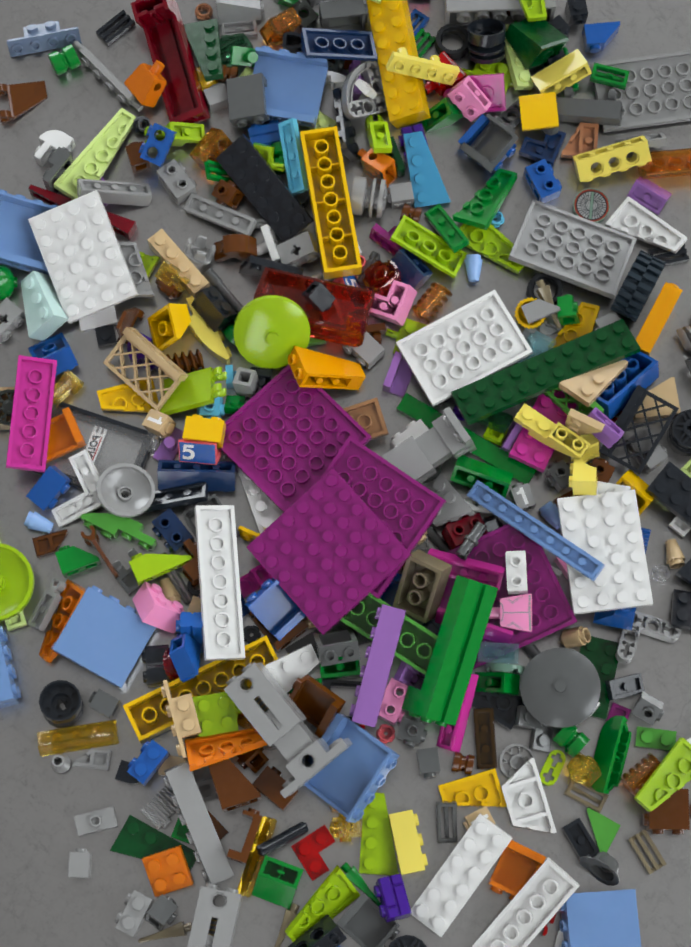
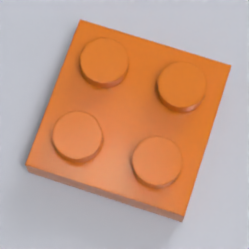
[142,845,194,897]

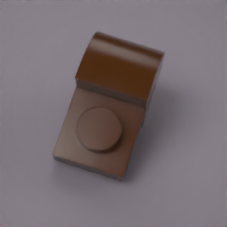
[214,234,257,262]
[182,538,199,587]

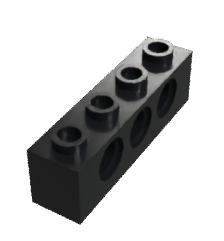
[288,914,347,947]

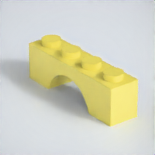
[569,434,600,495]

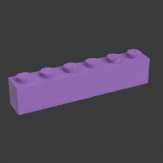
[349,604,406,727]

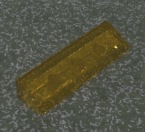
[37,719,119,756]
[237,817,277,898]

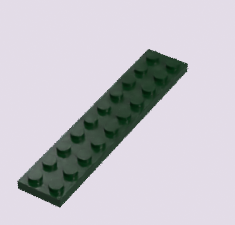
[451,319,640,426]

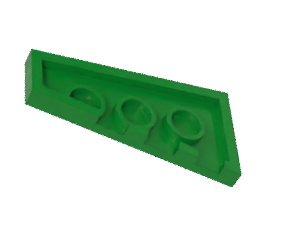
[453,168,517,230]

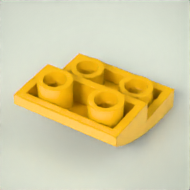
[519,92,559,132]

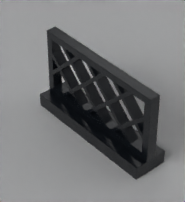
[599,385,679,475]

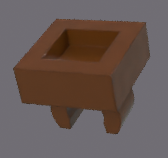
[366,322,386,344]

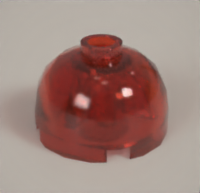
[363,260,401,297]

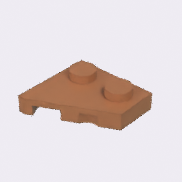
[561,122,599,159]

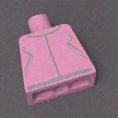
[489,594,532,633]

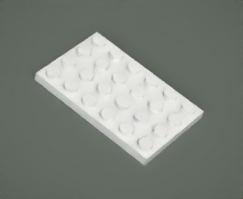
[28,190,139,324]
[396,290,533,407]
[557,489,653,615]

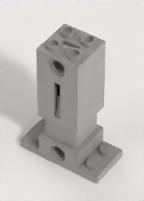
[381,407,477,483]
[223,662,353,798]
[187,883,243,947]

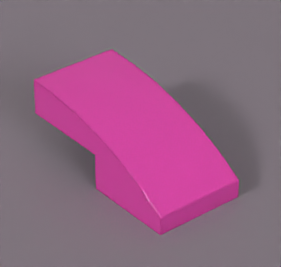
[240,564,273,599]

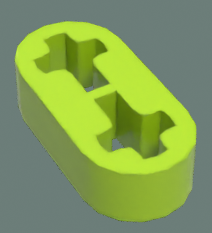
[539,750,566,786]

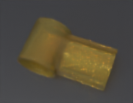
[53,370,84,406]

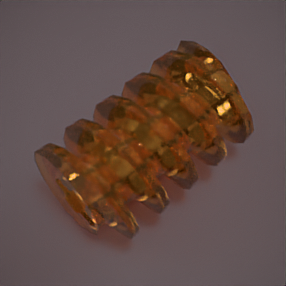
[412,282,452,324]
[620,753,660,796]

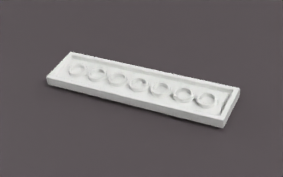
[194,505,245,661]

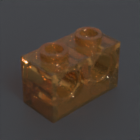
[189,128,233,170]

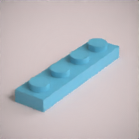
[278,118,309,195]

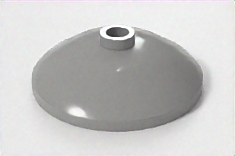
[97,463,155,518]

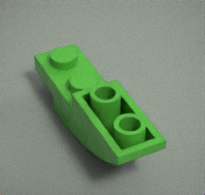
[81,513,157,550]

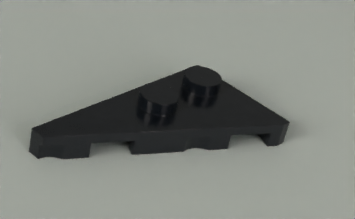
[471,691,525,730]

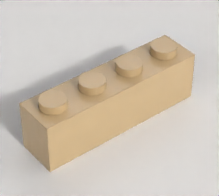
[147,229,210,299]

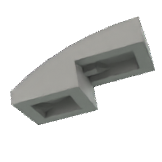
[192,766,217,802]

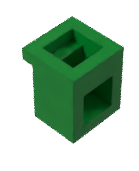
[557,294,580,325]

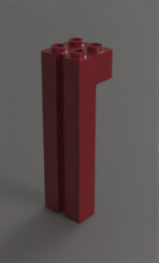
[131,0,211,123]

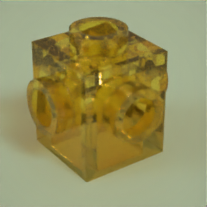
[567,752,602,788]
[330,813,362,842]

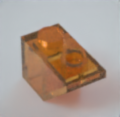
[259,7,302,46]

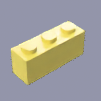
[531,49,592,95]
[388,810,428,875]

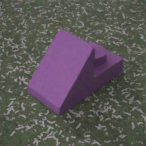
[394,661,425,690]

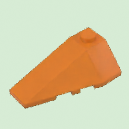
[39,579,86,663]

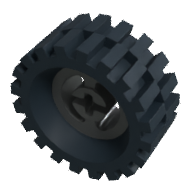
[610,250,666,322]

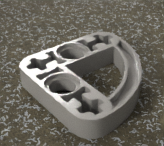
[341,61,387,120]

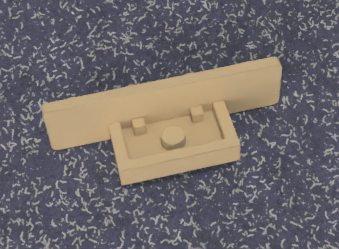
[161,680,202,760]

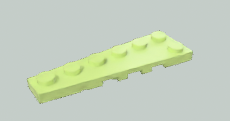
[53,108,136,200]

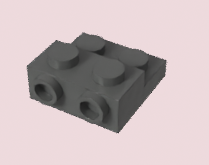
[42,147,74,193]

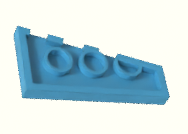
[403,131,451,208]

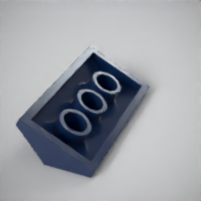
[301,28,378,61]

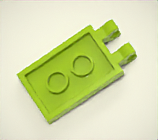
[160,367,227,415]

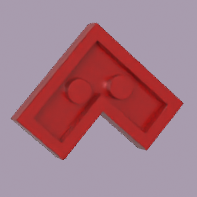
[291,825,336,881]

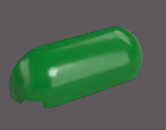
[590,716,631,794]

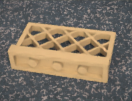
[103,327,189,411]

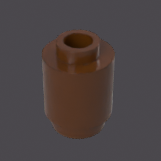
[155,272,183,300]

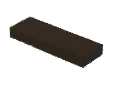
[473,707,497,769]

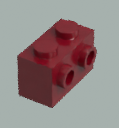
[441,512,489,550]

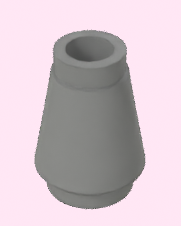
[51,753,71,773]

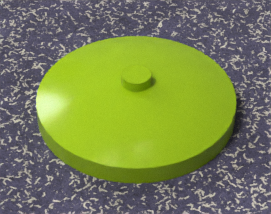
[234,295,310,369]
[0,543,35,621]

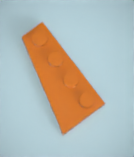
[185,728,267,772]

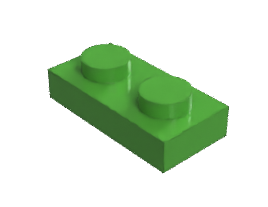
[634,726,677,751]

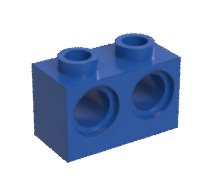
[139,123,177,167]

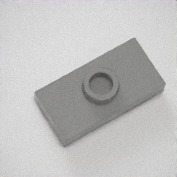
[74,807,118,836]

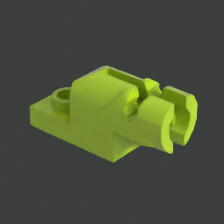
[365,115,393,154]
[144,122,206,147]

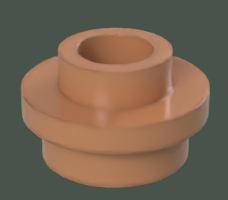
[195,3,213,21]

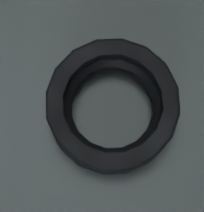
[435,24,469,60]
[526,272,563,305]

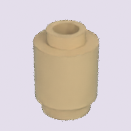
[560,626,591,649]

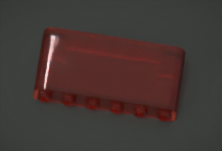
[253,267,376,347]

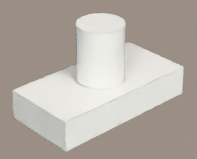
[257,224,281,263]

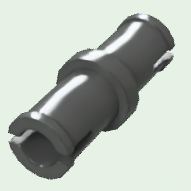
[455,522,487,560]

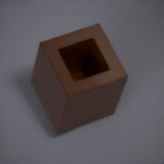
[125,141,151,173]

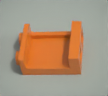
[46,407,86,463]
[488,840,546,900]

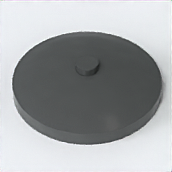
[520,648,601,728]

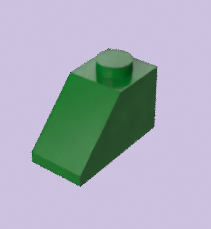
[422,97,463,132]
[55,545,101,578]
[475,672,520,695]

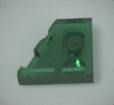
[220,33,253,65]

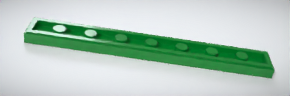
[396,393,537,484]

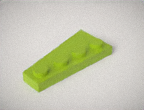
[634,737,691,812]
[359,793,399,876]

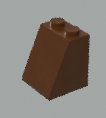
[208,759,262,813]

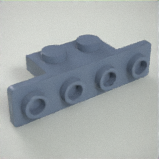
[7,20,82,57]

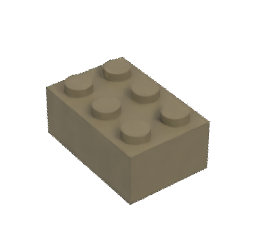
[393,550,452,623]

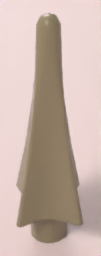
[536,279,561,329]
[274,902,300,947]
[138,921,192,943]

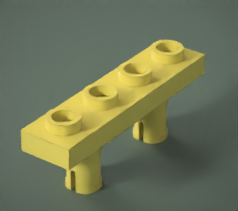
[386,47,460,86]

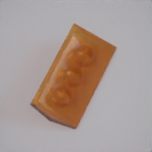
[638,148,691,179]

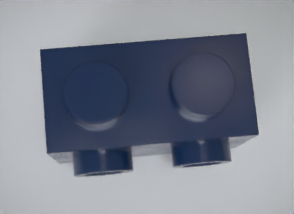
[387,248,433,290]
[152,508,195,555]

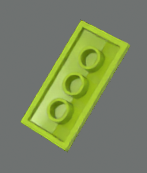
[390,215,467,278]

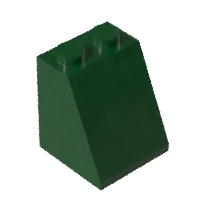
[505,18,569,70]

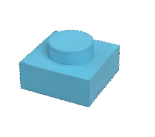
[225,365,237,389]

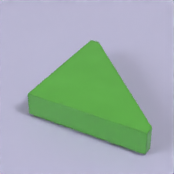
[586,807,621,852]

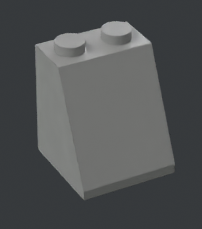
[215,0,264,25]

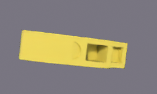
[186,296,232,365]
[513,403,591,459]

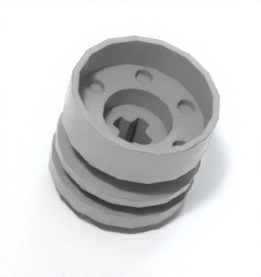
[351,176,388,218]

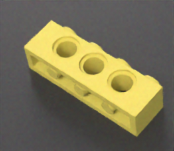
[572,135,652,182]

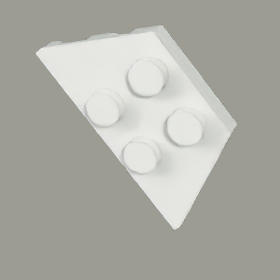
[501,758,557,833]

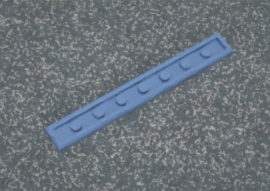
[466,480,605,582]

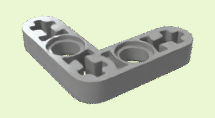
[615,611,681,664]

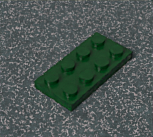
[579,636,618,720]

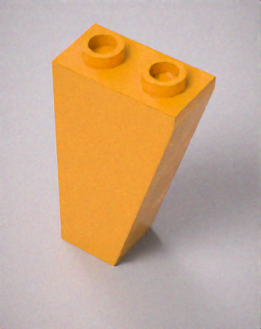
[636,282,683,356]
[287,346,366,390]

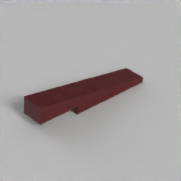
[29,185,137,240]

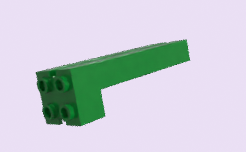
[402,575,498,727]

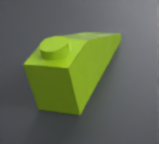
[129,553,192,586]

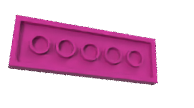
[6,355,57,473]
[509,390,577,473]

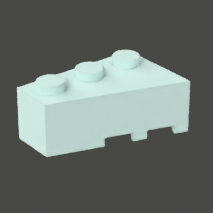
[21,271,69,341]

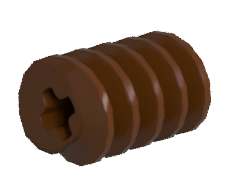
[166,349,205,378]

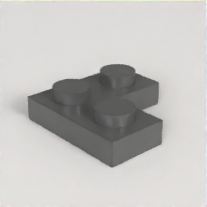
[515,705,553,753]

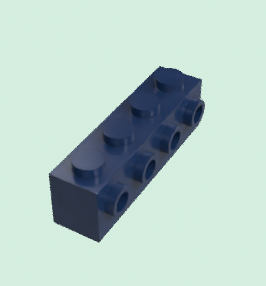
[157,460,236,492]

